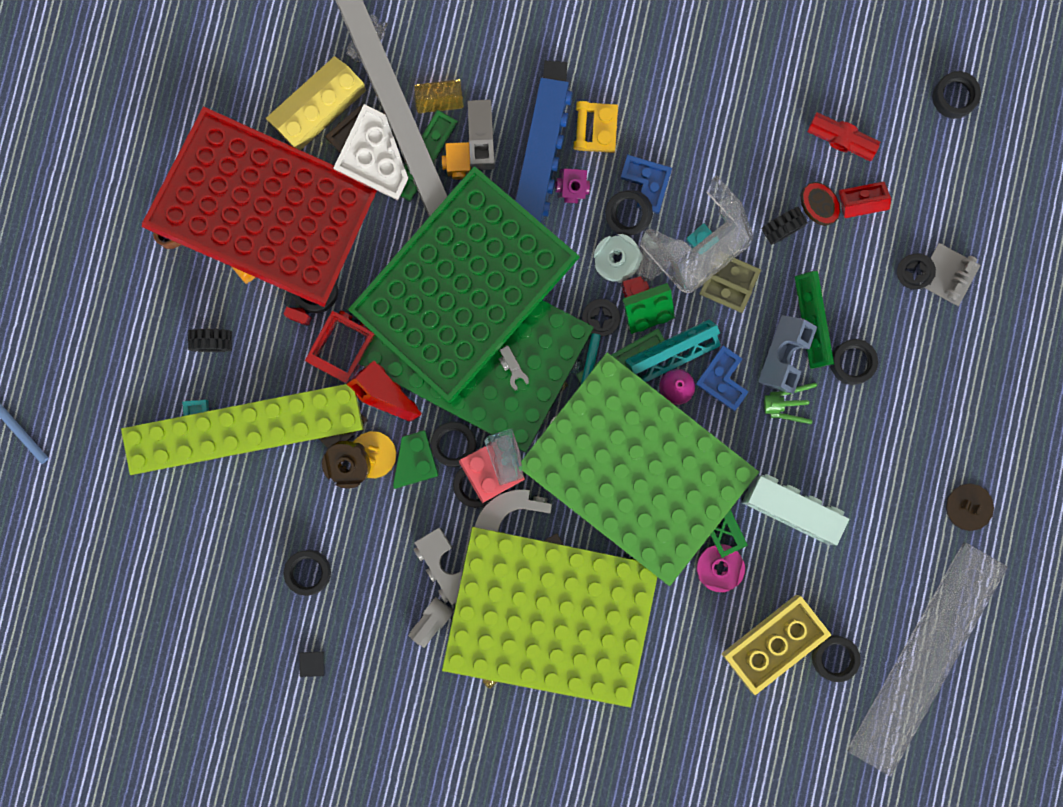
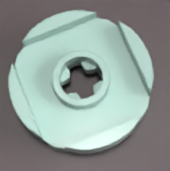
[594,234,643,283]

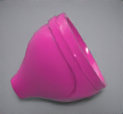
[659,369,695,405]

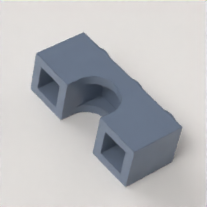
[758,315,817,394]

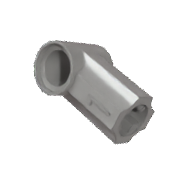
[408,597,454,648]

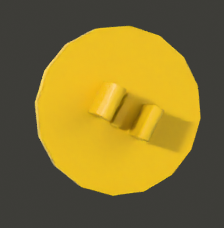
[354,431,397,479]

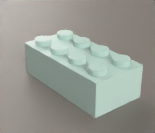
[742,474,849,545]

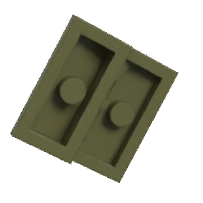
[699,251,761,313]

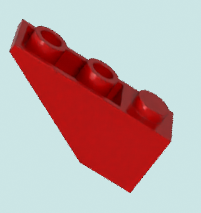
[346,361,422,422]

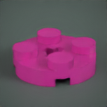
[696,544,745,592]

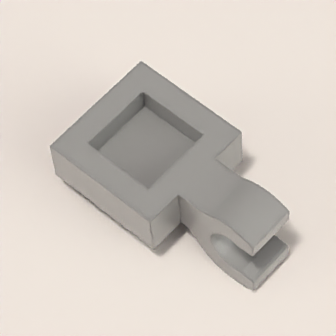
[498,346,529,391]

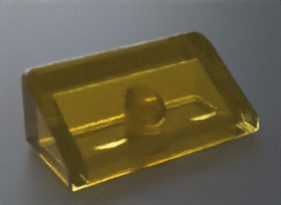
[414,80,464,113]

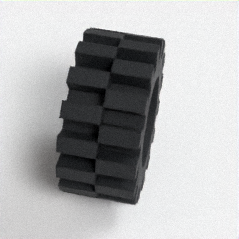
[761,207,808,245]
[188,328,232,352]

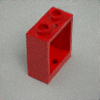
[305,310,375,384]

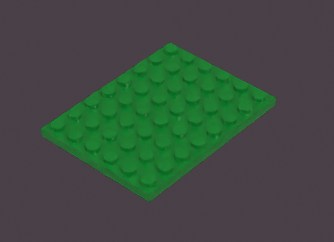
[348,166,580,403]
[359,300,594,454]

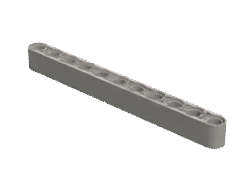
[335,0,447,217]

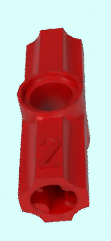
[807,112,881,161]

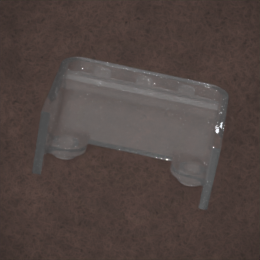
[640,175,753,293]

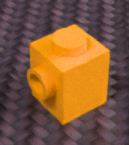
[442,142,471,180]

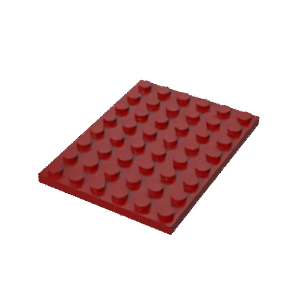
[142,106,377,307]

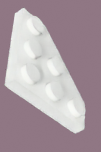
[333,104,408,200]

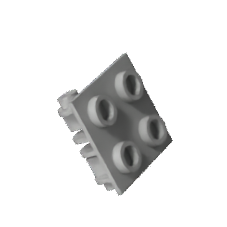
[922,243,981,306]

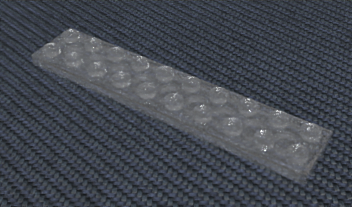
[847,542,1008,777]

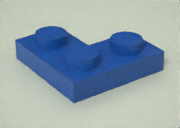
[620,155,672,214]
[695,345,748,412]

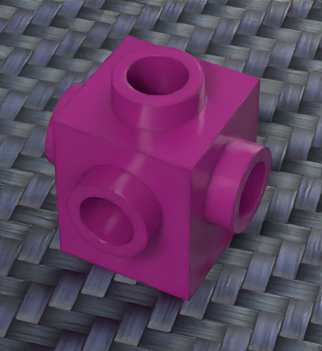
[555,168,590,204]

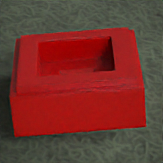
[284,306,312,326]

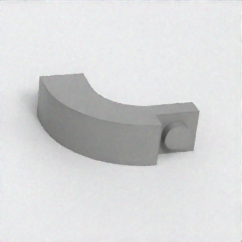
[475,490,552,532]

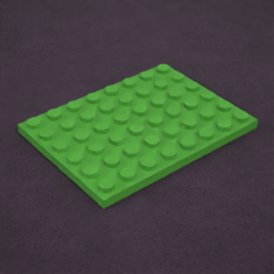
[517,352,759,586]

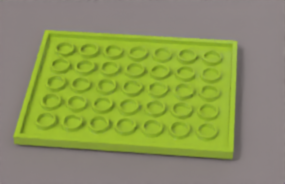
[442,527,657,708]

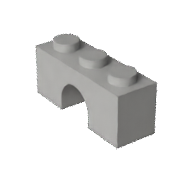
[414,527,462,605]

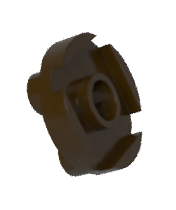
[322,441,371,489]

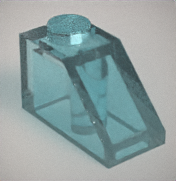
[484,428,523,486]

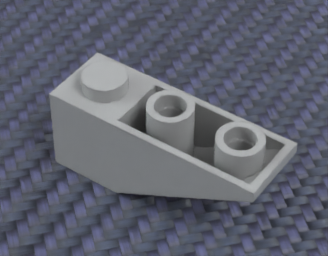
[468,100,495,170]

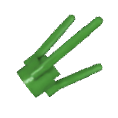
[764,383,817,424]

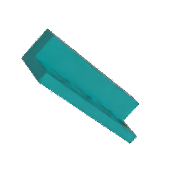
[625,319,721,382]

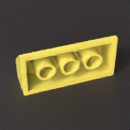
[266,56,366,150]

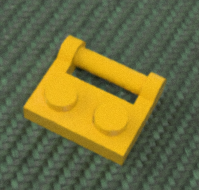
[573,101,618,153]

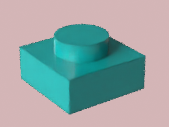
[686,223,719,257]
[182,400,209,416]

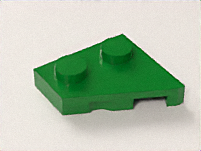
[393,430,439,489]

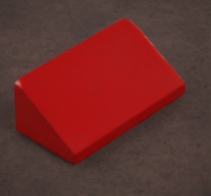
[838,181,891,218]

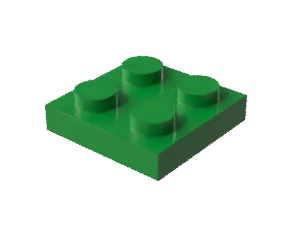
[622,283,675,334]

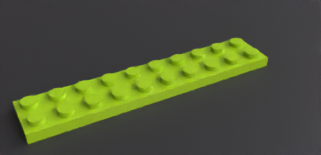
[121,384,364,475]

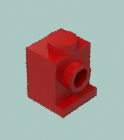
[621,276,649,298]

